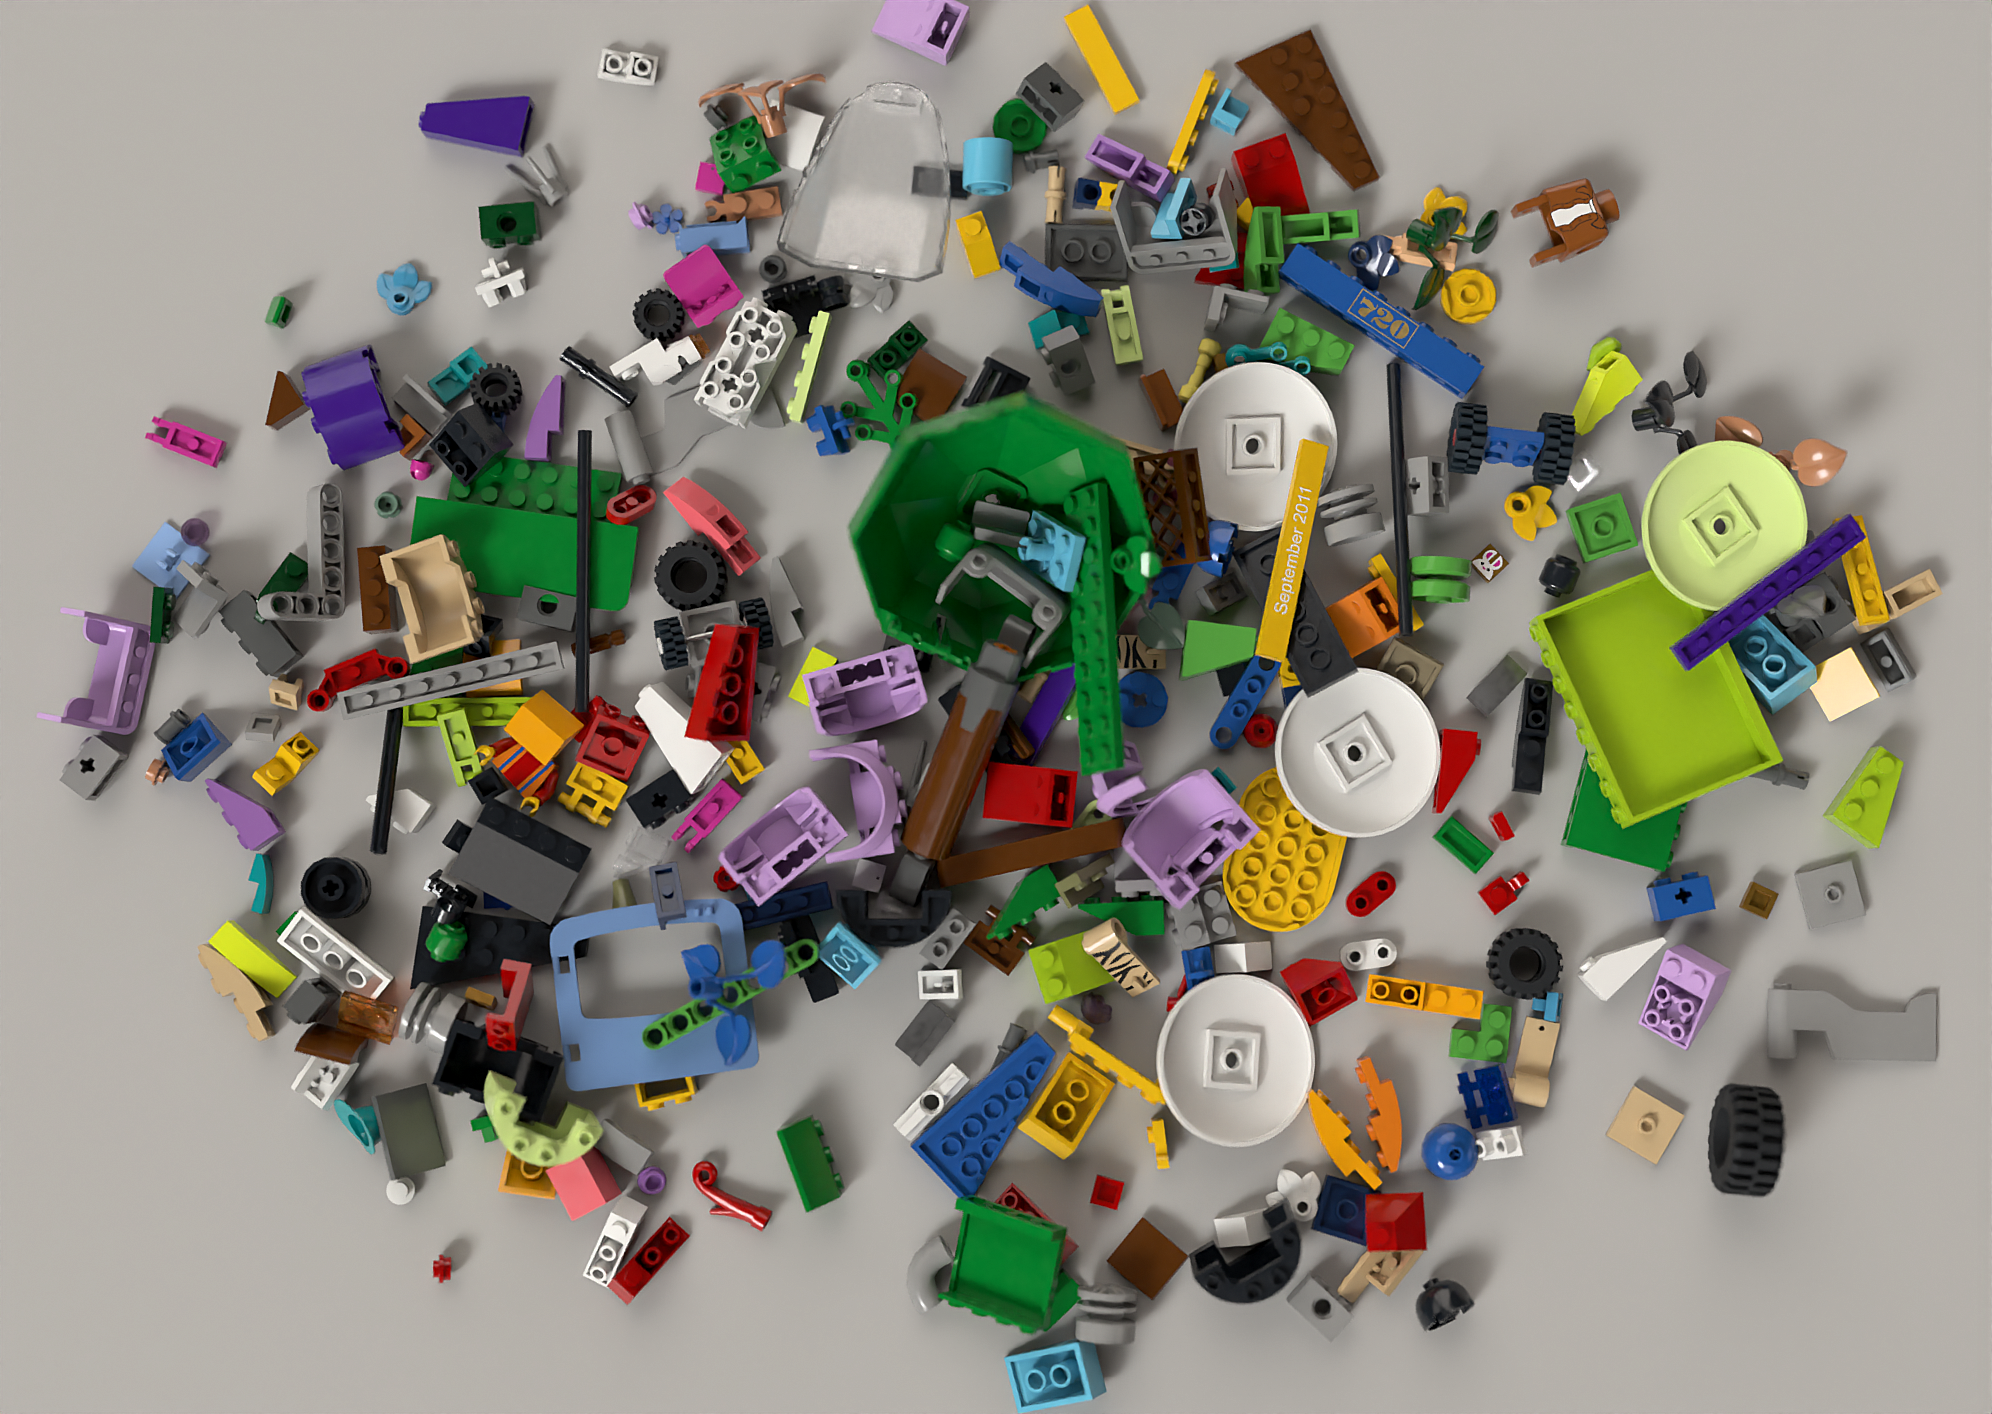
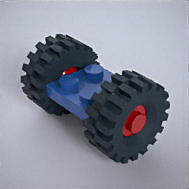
[1446,402,1576,485]

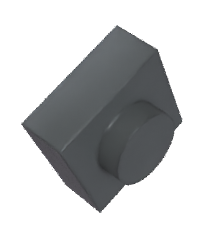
[1782,618,1824,653]

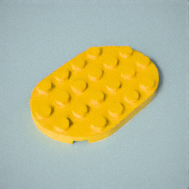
[1222,767,1347,932]

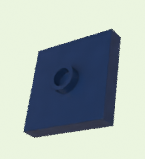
[1311,1174,1382,1246]

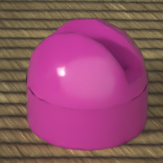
[410,459,434,481]

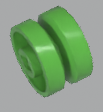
[1410,556,1472,604]

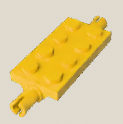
[1048,1004,1166,1105]

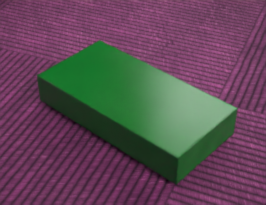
[1432,816,1494,874]

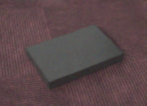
[1045,223,1128,282]
[372,1083,446,1181]

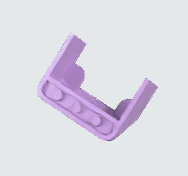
[37,607,156,735]

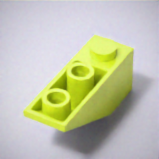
[1572,351,1643,436]

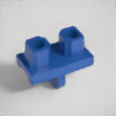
[806,405,855,456]
[1181,946,1215,991]

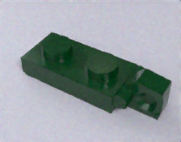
[254,552,308,625]

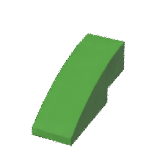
[1244,207,1284,296]
[1281,209,1361,244]

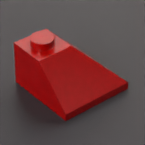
[1280,958,1358,1027]
[1366,1192,1427,1253]

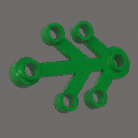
[840,360,918,449]

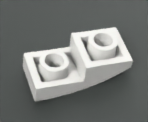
[597,48,658,85]

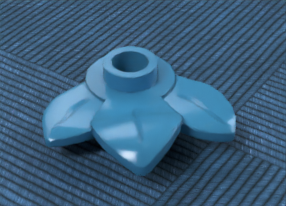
[377,263,432,315]

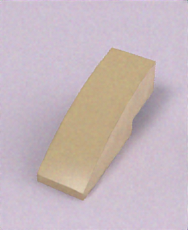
[1852,569,1943,635]

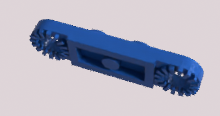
[1209,654,1281,749]

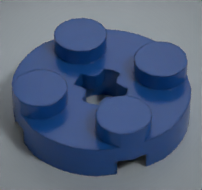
[1119,672,1168,728]

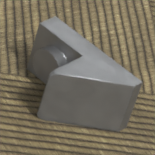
[1195,572,1247,617]

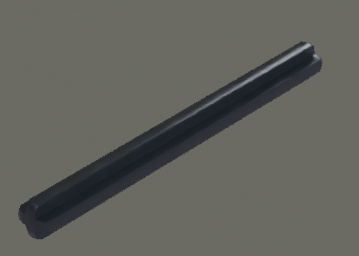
[370,707,403,855]

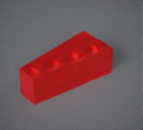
[684,624,759,742]

